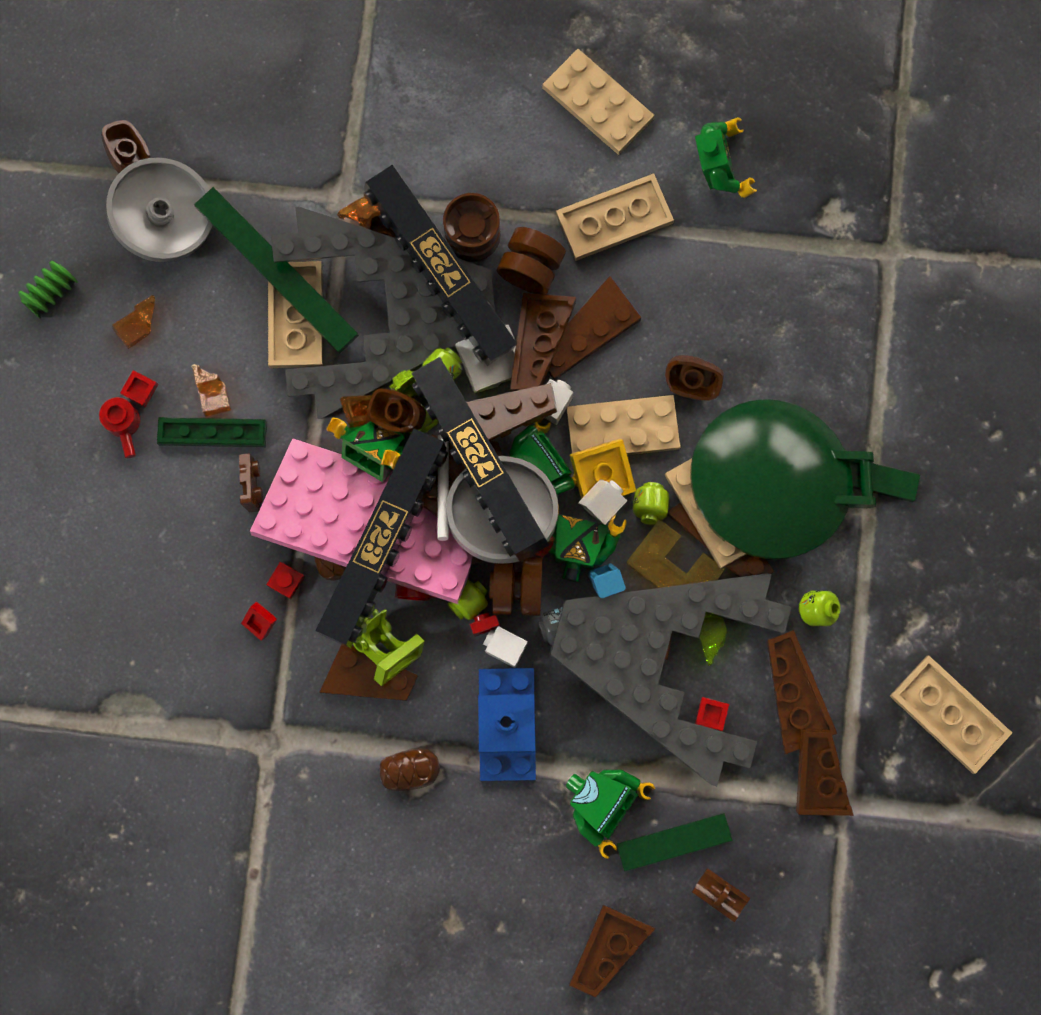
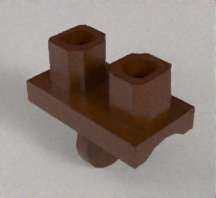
[691,868,750,922]

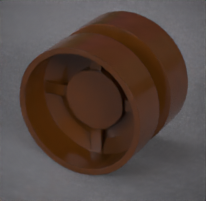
[443,193,501,261]
[496,227,566,295]
[489,557,542,616]

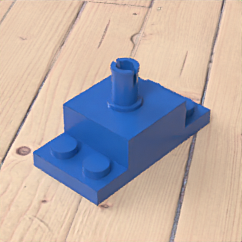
[478,668,536,781]

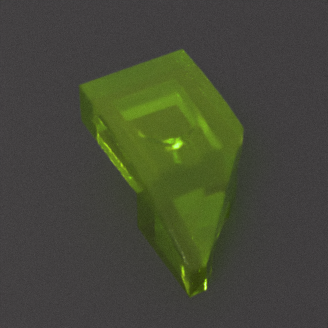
[699,612,727,666]

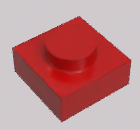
[120,370,159,407]
[266,562,305,599]
[241,602,277,641]
[470,613,500,637]
[695,697,729,731]

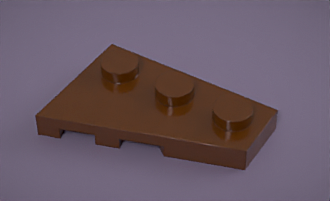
[320,645,418,701]
[569,905,655,998]

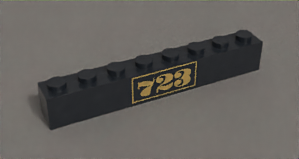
[363,165,517,366]
[411,357,549,562]
[315,429,448,649]

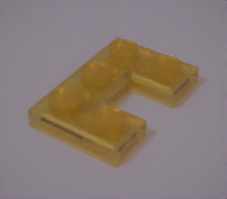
[626,519,725,588]

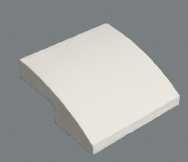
[455,324,516,393]

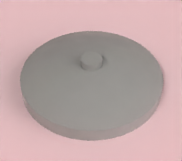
[106,158,212,262]
[446,456,558,564]

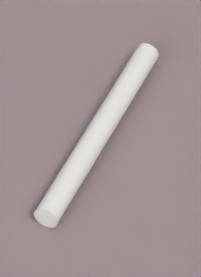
[437,435,449,541]

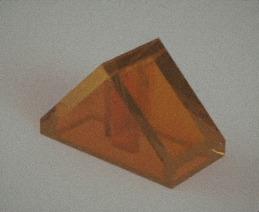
[340,395,372,428]

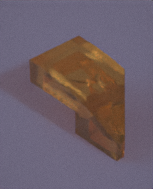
[337,197,379,227]
[112,295,155,349]
[192,364,231,417]

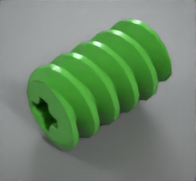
[18,261,78,319]

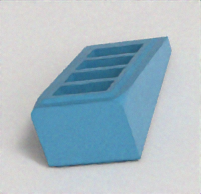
[587,563,626,598]

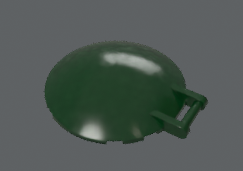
[690,399,876,559]

